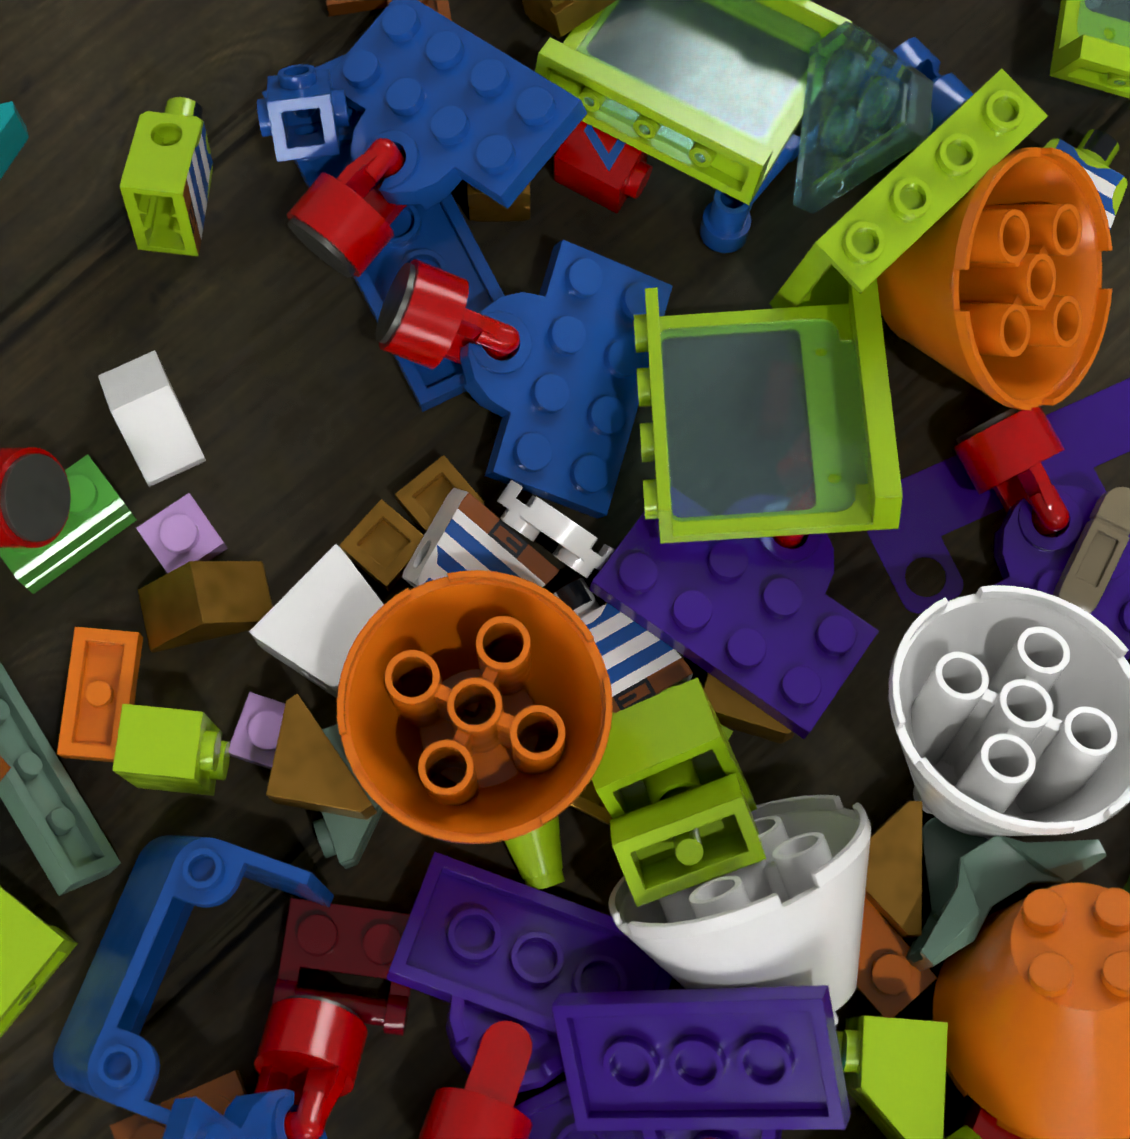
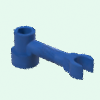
[700,125,819,253]

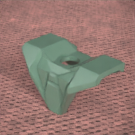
[906,817,1106,971]

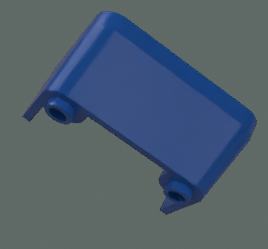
[53,835,334,1125]

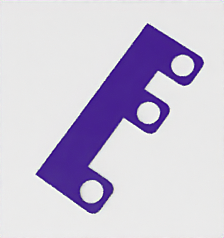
[867,378,1130,613]

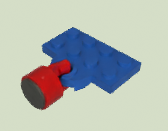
[287,0,587,277]
[376,239,673,519]
[162,995,368,1139]

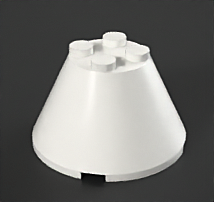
[888,585,1130,839]
[608,795,871,1026]

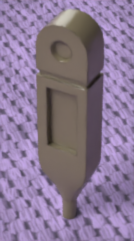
[1053,487,1130,614]

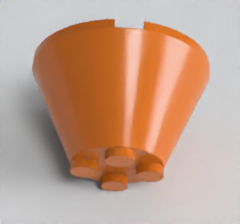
[877,147,1113,410]
[337,570,613,844]
[932,883,1130,1139]

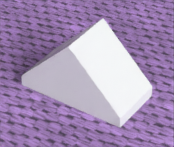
[98,350,206,487]

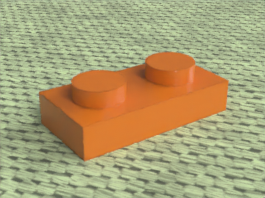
[57,627,143,762]
[856,897,937,1018]

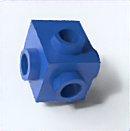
[257,64,349,162]

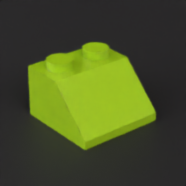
[592,677,758,819]
[836,1016,948,1139]

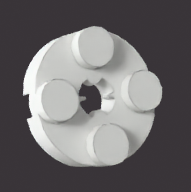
[497,480,615,578]

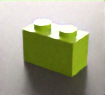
[112,703,230,796]
[610,773,767,907]

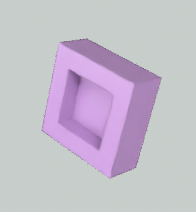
[136,493,228,573]
[229,692,311,769]

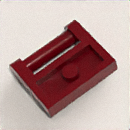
[272,898,412,1036]

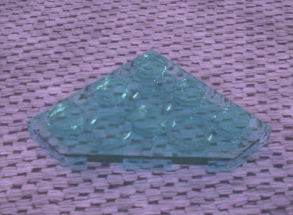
[793,21,933,214]

